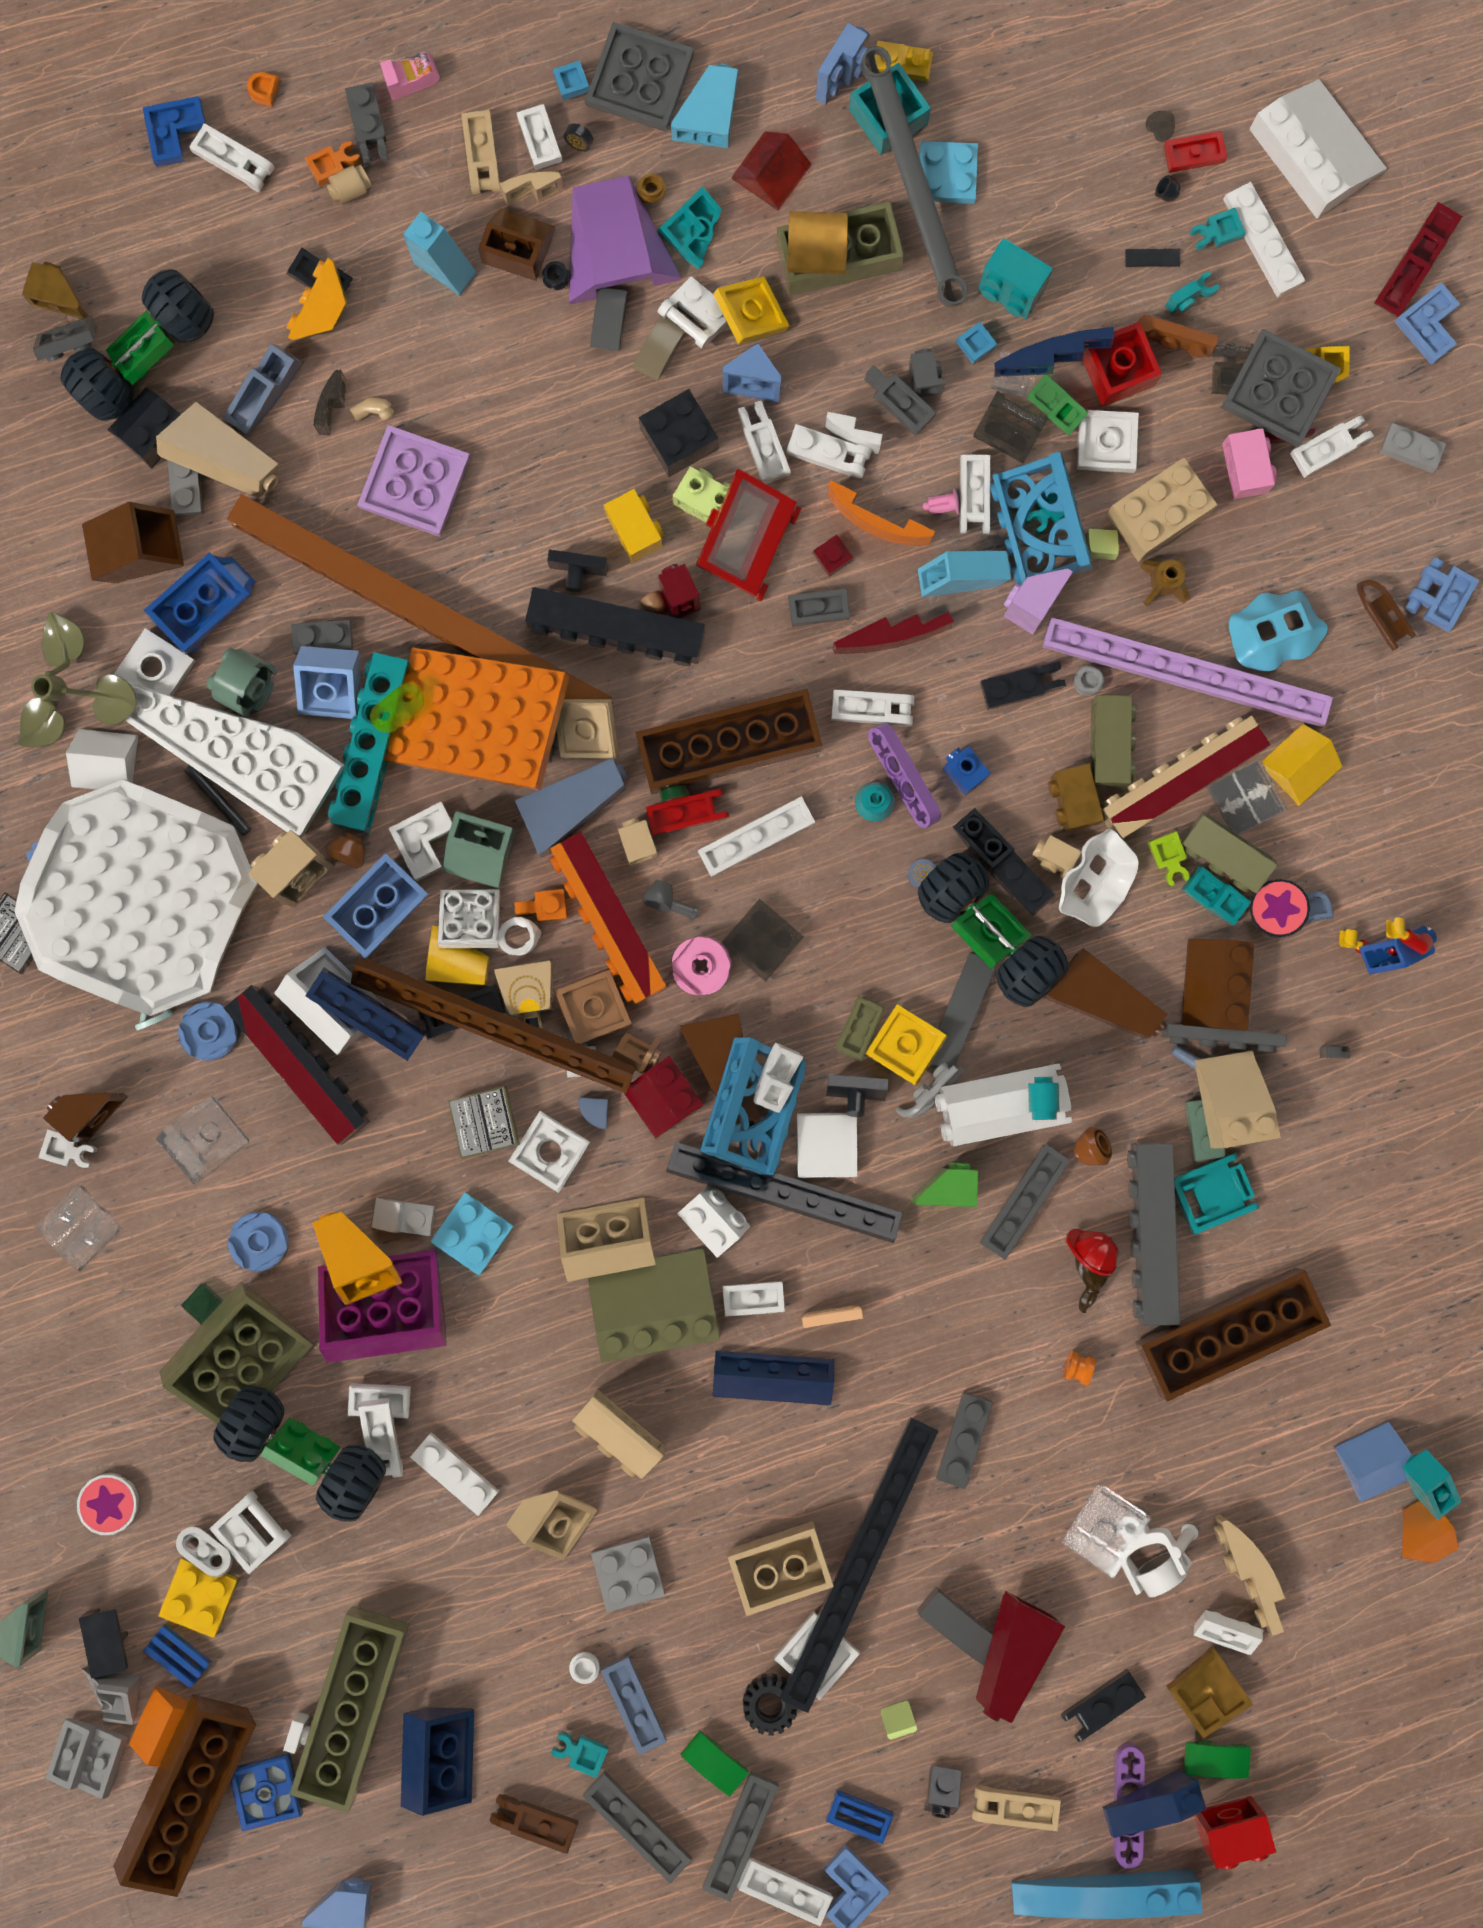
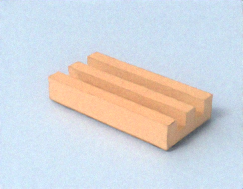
[801,1304,863,1328]

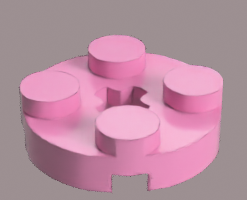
[672,935,732,995]

